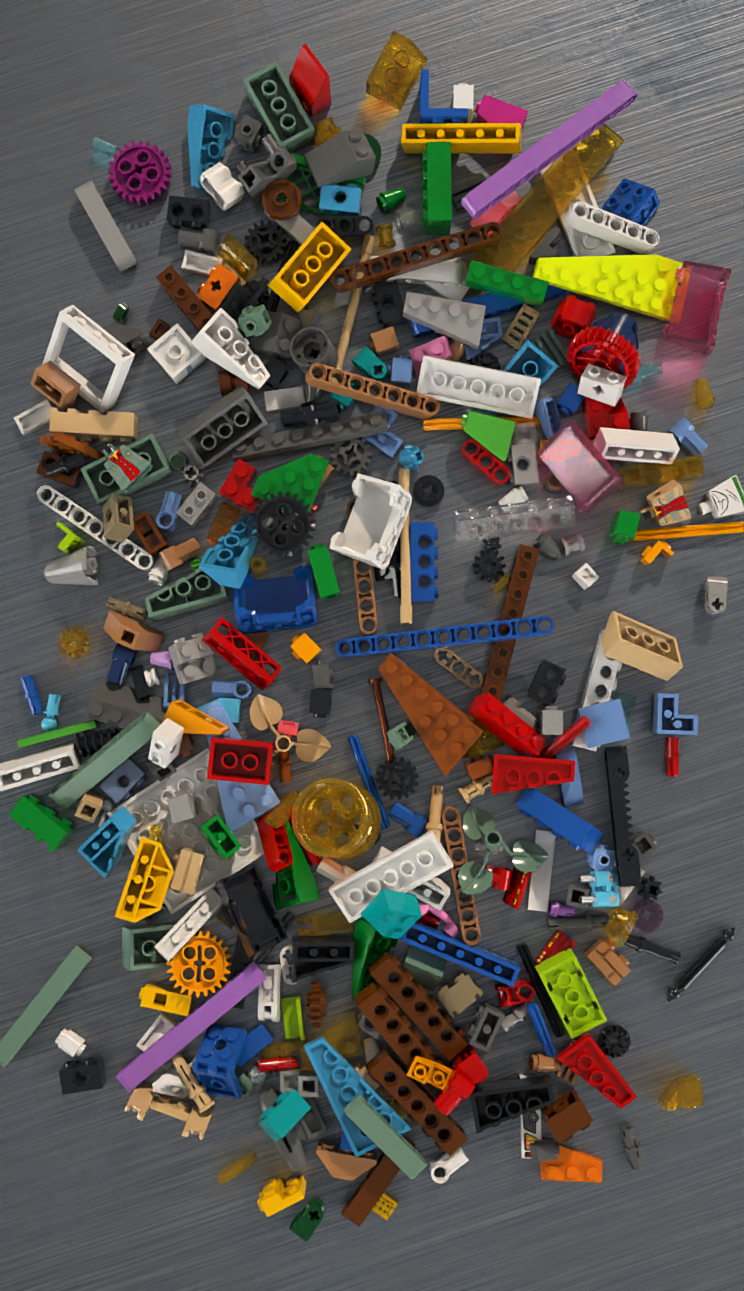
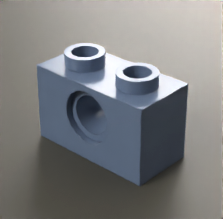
[100,757,148,803]

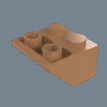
[30,361,81,412]

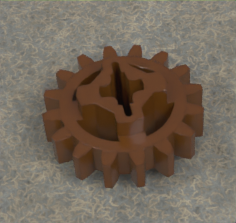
[306,982,327,1028]

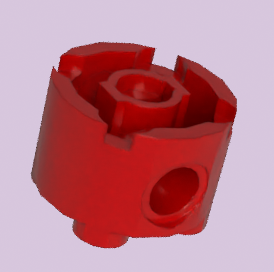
[551,294,596,340]

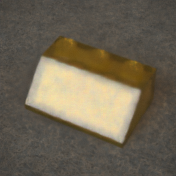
[366,31,427,110]

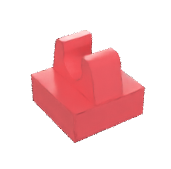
[277,720,300,740]

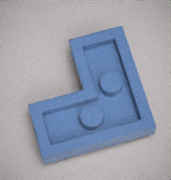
[361,407,403,458]

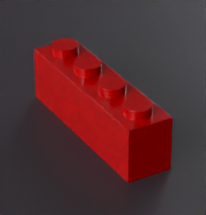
[467,692,547,757]

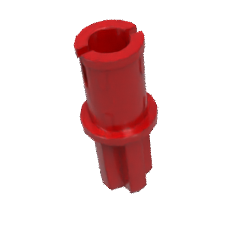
[664,737,681,777]
[257,1056,298,1073]

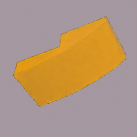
[407,1056,452,1090]

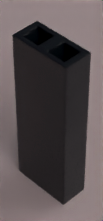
[130,665,152,701]

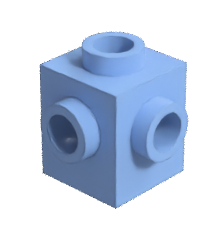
[587,844,616,871]

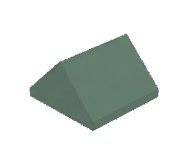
[397,944,447,992]

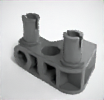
[235,134,297,204]

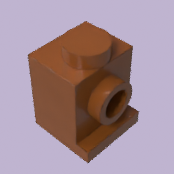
[463,754,494,781]

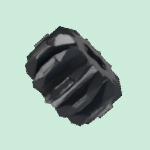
[472,549,506,582]

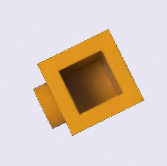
[290,632,322,664]

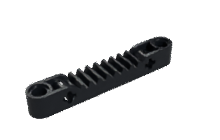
[604,745,641,887]

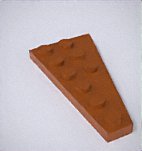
[378,653,484,777]

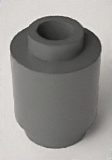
[529,1138,560,1162]

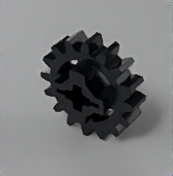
[244,220,287,265]
[375,757,419,801]

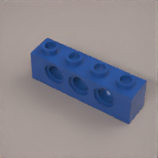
[410,522,438,603]

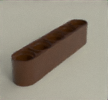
[342,1134,415,1227]

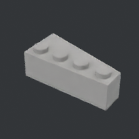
[402,292,486,350]

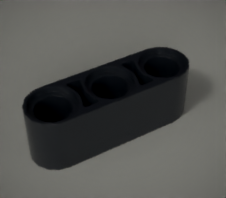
[316,216,375,235]

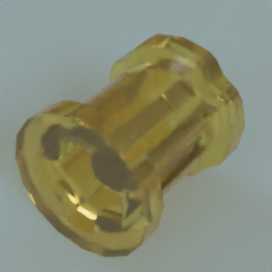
[376,223,396,249]

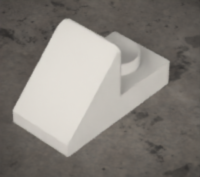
[152,1066,196,1099]

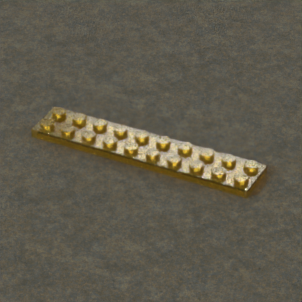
[466,124,624,272]

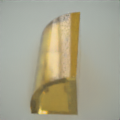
[218,233,259,282]

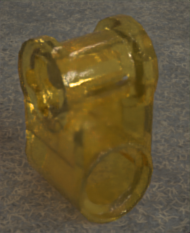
[605,905,638,947]

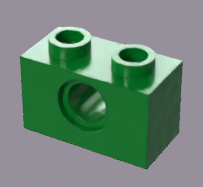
[608,510,641,545]
[197,814,242,860]

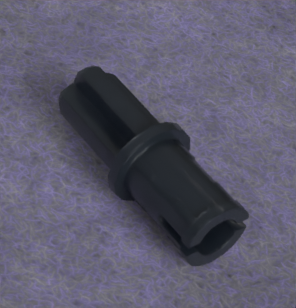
[45,453,86,477]

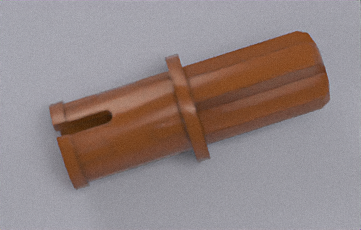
[276,751,293,783]

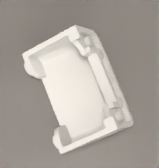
[329,473,412,569]

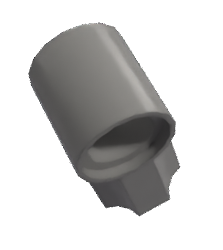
[502,695,539,728]

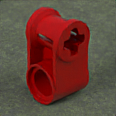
[494,979,535,1007]

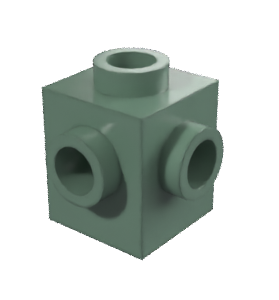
[238,304,272,337]

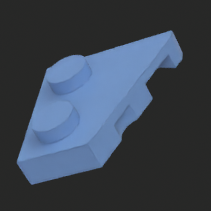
[464,317,503,362]

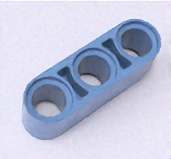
[554,747,584,807]

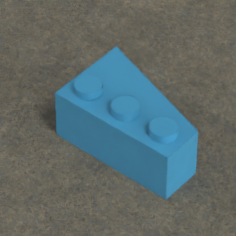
[77,806,137,879]

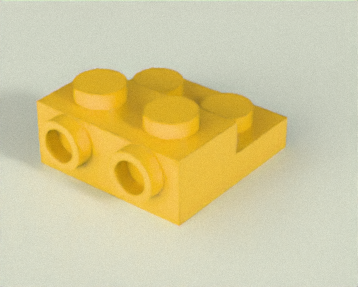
[257,1175,307,1217]

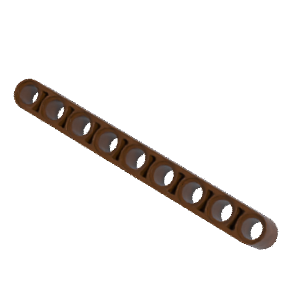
[330,222,502,293]

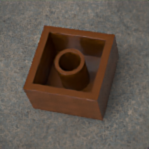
[541,1087,593,1143]

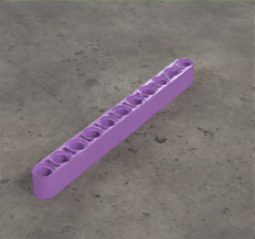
[461,80,638,219]

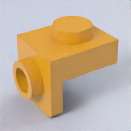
[640,541,674,566]

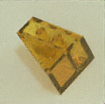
[299,1008,364,1068]

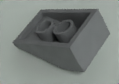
[304,127,376,187]

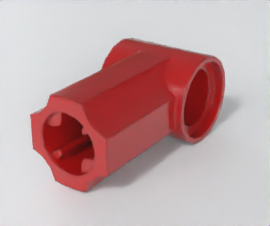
[480,865,513,891]
[434,1071,475,1116]

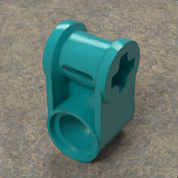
[351,346,388,383]

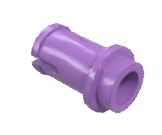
[549,901,575,917]

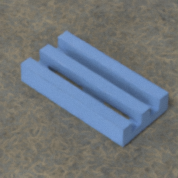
[163,670,185,710]

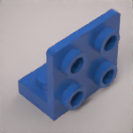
[602,178,660,226]

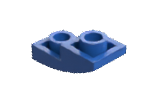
[237,1024,274,1068]

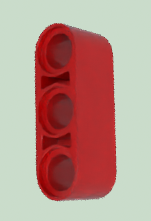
[461,439,510,486]
[257,810,293,872]

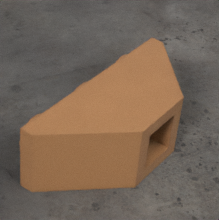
[103,610,165,652]
[316,1141,377,1181]

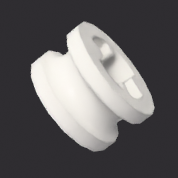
[144,668,160,688]

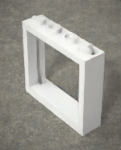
[42,305,135,413]

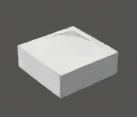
[572,563,599,590]

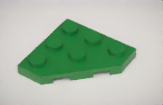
[251,454,330,514]

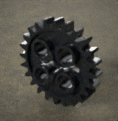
[251,491,317,557]

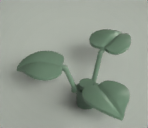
[458,804,548,895]

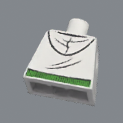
[698,475,744,519]

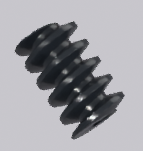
[75,728,119,758]

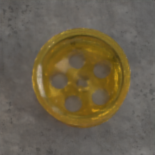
[292,778,381,860]

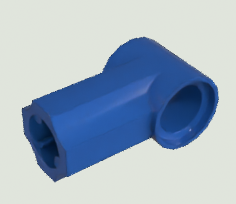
[387,801,429,838]

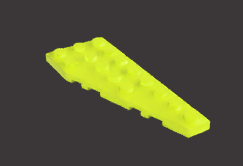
[533,254,691,324]

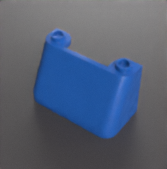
[233,565,318,634]

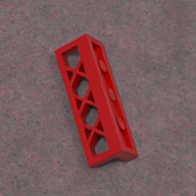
[201,617,282,690]

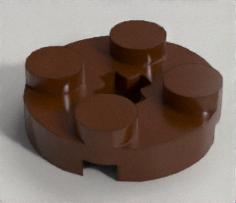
[262,179,302,220]

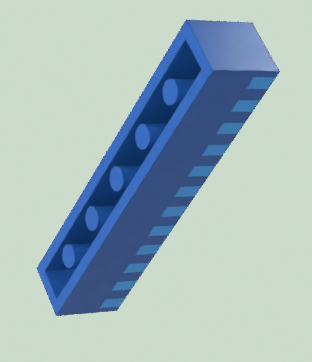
[400,921,521,987]

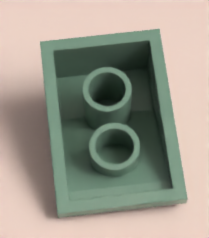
[122,923,188,971]

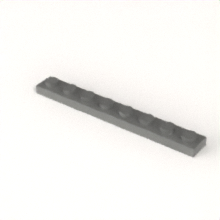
[231,411,388,462]

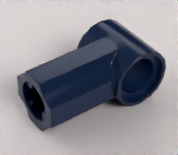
[106,643,137,685]

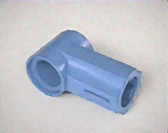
[667,418,708,458]
[156,491,183,533]
[212,680,254,699]

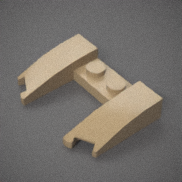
[124,1081,215,1140]

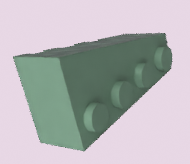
[144,568,230,622]

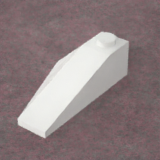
[190,308,270,390]

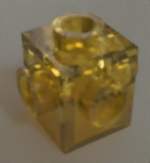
[313,117,342,147]

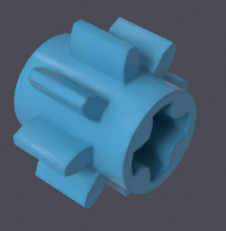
[399,445,424,470]

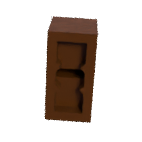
[36,450,84,489]
[133,510,170,557]

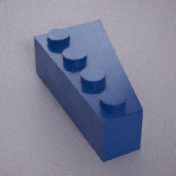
[516,788,605,855]

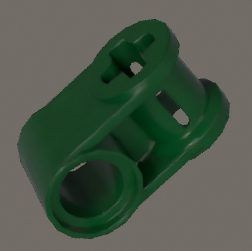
[289,1198,324,1242]

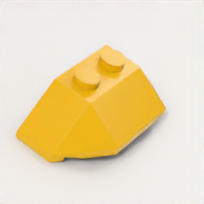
[114,837,173,923]

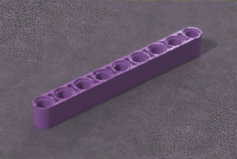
[115,961,267,1092]

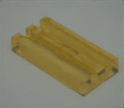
[217,1150,257,1185]

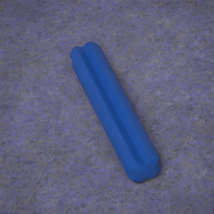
[527,1002,556,1057]

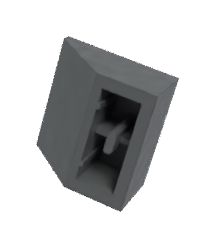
[103,322,149,357]

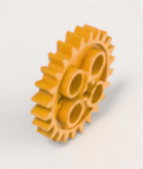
[166,930,232,998]

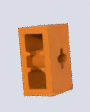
[197,263,241,311]

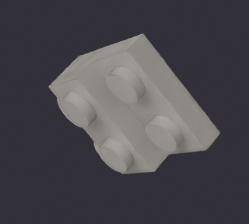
[168,633,218,685]

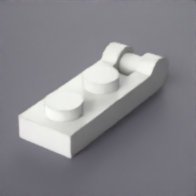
[258,963,281,1022]

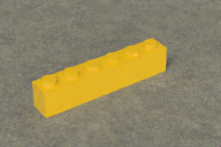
[401,123,523,153]

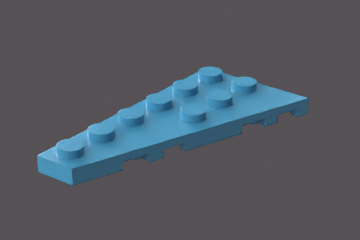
[304,1036,411,1157]

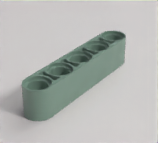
[343,1094,428,1180]

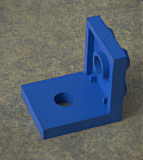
[419,69,468,124]
[192,1024,248,1099]

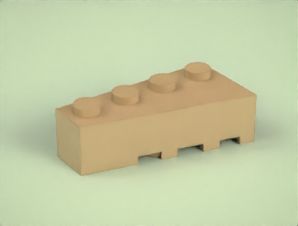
[49,407,138,443]

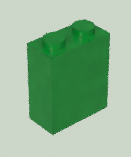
[307,544,341,601]

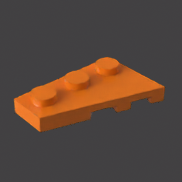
[540,1137,603,1183]

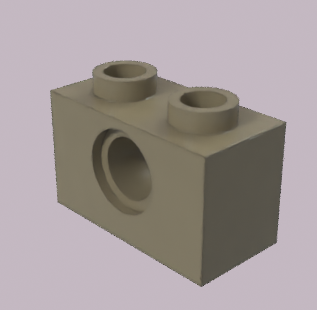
[103,493,134,543]

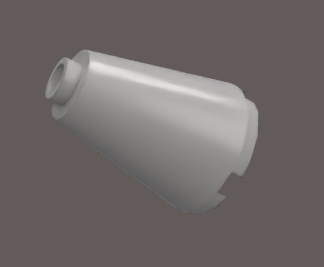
[44,546,103,586]

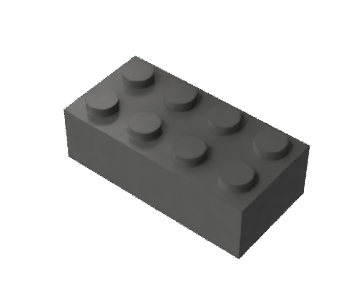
[177,385,268,469]

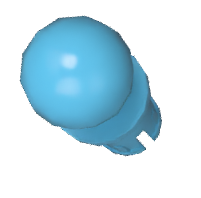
[41,694,62,732]

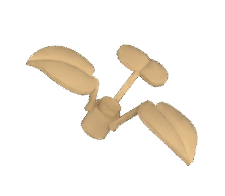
[250,694,331,782]

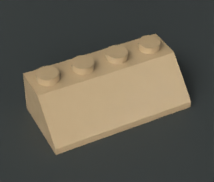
[601,611,683,681]

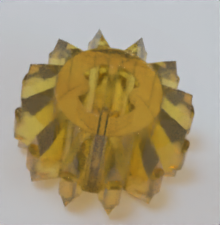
[56,625,91,659]

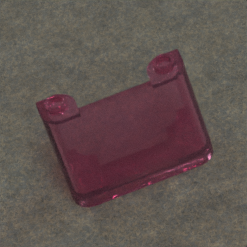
[662,260,732,356]
[536,418,625,513]

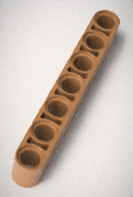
[305,363,440,420]
[347,498,378,635]
[441,806,481,945]

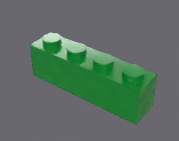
[464,260,549,307]

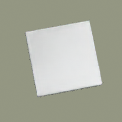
[136,1012,189,1070]

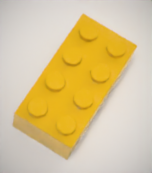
[268,222,351,313]

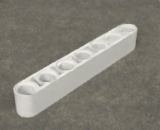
[37,485,156,571]

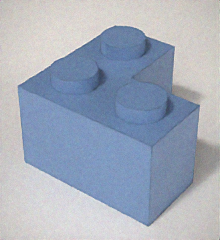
[652,693,698,735]

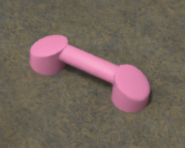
[417,899,459,938]

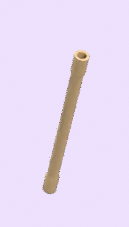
[331,235,376,384]
[398,468,413,625]

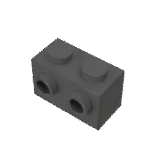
[466,1001,505,1053]

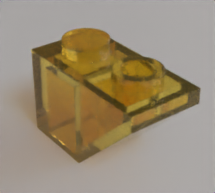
[658,1075,704,1111]

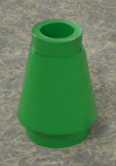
[376,187,406,212]

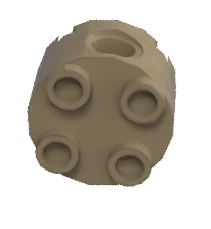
[437,971,484,1017]

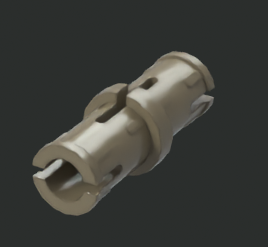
[106,596,148,622]

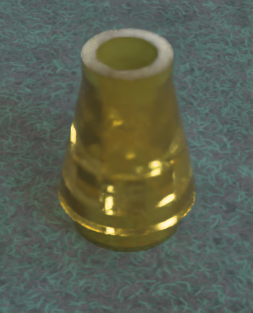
[695,378,715,409]

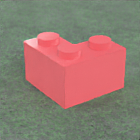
[469,191,523,237]

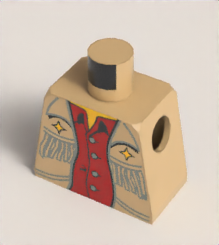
[639,480,691,526]

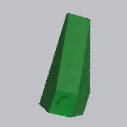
[272,822,319,910]
[351,917,398,1001]

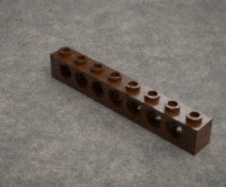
[479,544,540,701]

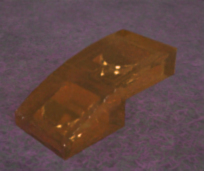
[206,502,241,545]

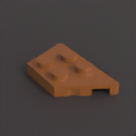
[39,432,106,460]

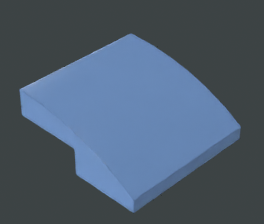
[578,699,630,748]

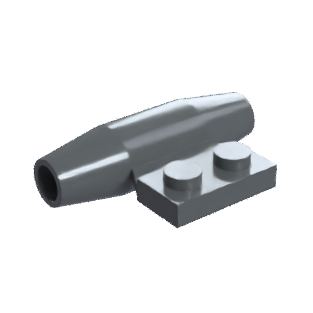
[258,1088,328,1172]

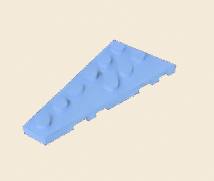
[201,699,281,832]

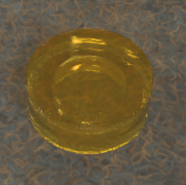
[492,573,510,592]

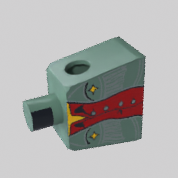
[102,444,153,494]

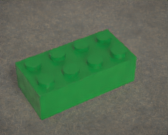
[422,142,452,235]

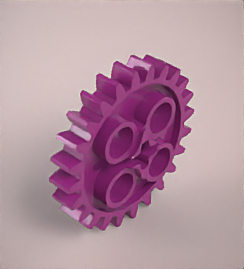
[108,140,172,206]

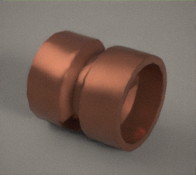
[218,370,250,396]

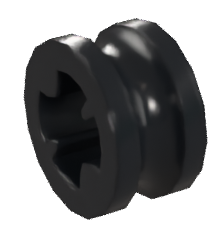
[483,537,502,550]

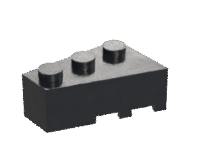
[291,936,355,983]

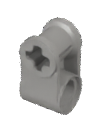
[704,576,728,615]

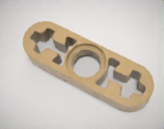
[434,647,483,689]

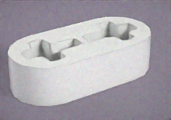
[279,945,300,985]

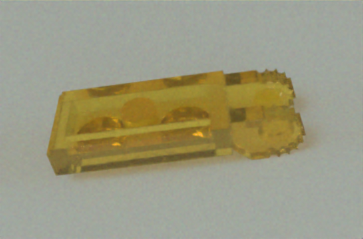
[296,911,354,936]

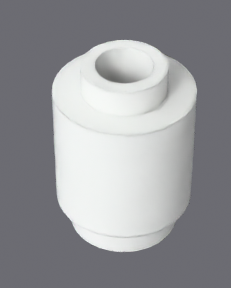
[55,1028,87,1058]

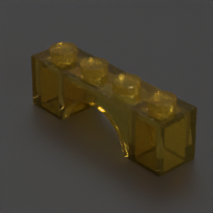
[618,455,705,490]

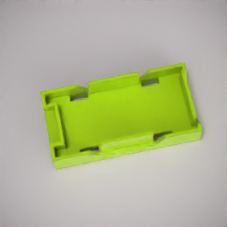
[535,948,607,1039]

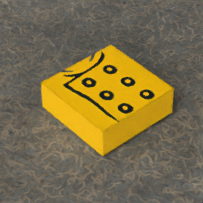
[372,1192,398,1220]

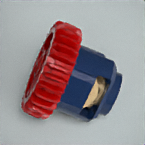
[567,312,641,389]

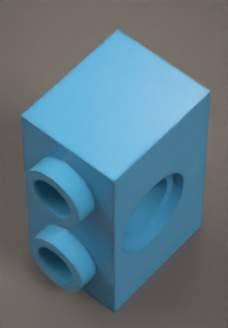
[319,183,362,216]

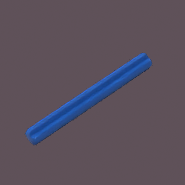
[348,735,390,830]

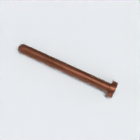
[368,677,395,762]

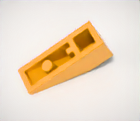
[162,699,230,735]

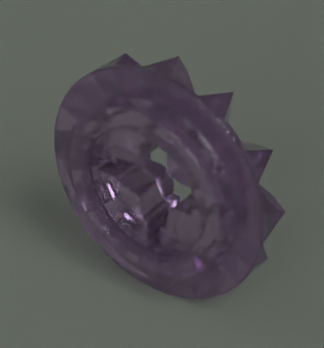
[631,899,663,932]

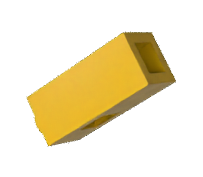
[139,982,195,1016]

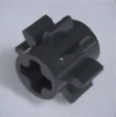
[637,875,663,901]

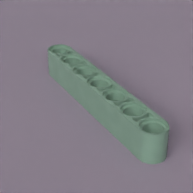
[49,711,161,809]
[0,946,92,1068]

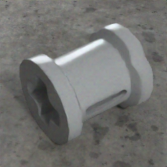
[561,534,585,556]

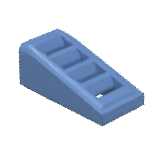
[534,396,563,439]

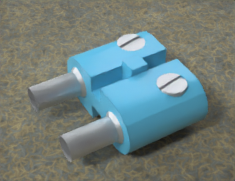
[578,871,619,907]

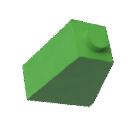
[461,410,516,461]

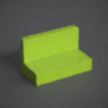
[56,521,85,554]
[281,994,306,1041]

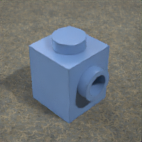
[388,355,413,387]

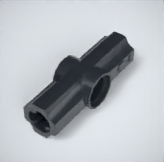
[280,400,341,427]

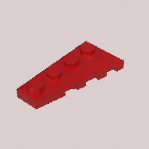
[491,754,575,795]
[556,1033,637,1109]

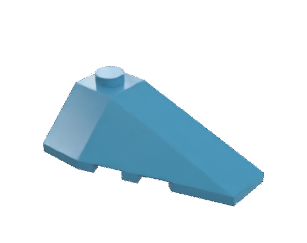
[187,104,235,190]
[484,339,558,416]
[199,514,259,589]

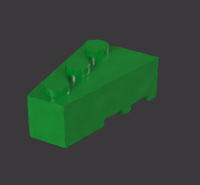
[8,794,76,853]

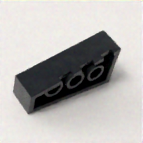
[470,1075,555,1134]

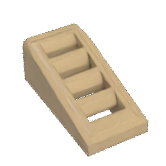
[502,304,540,350]

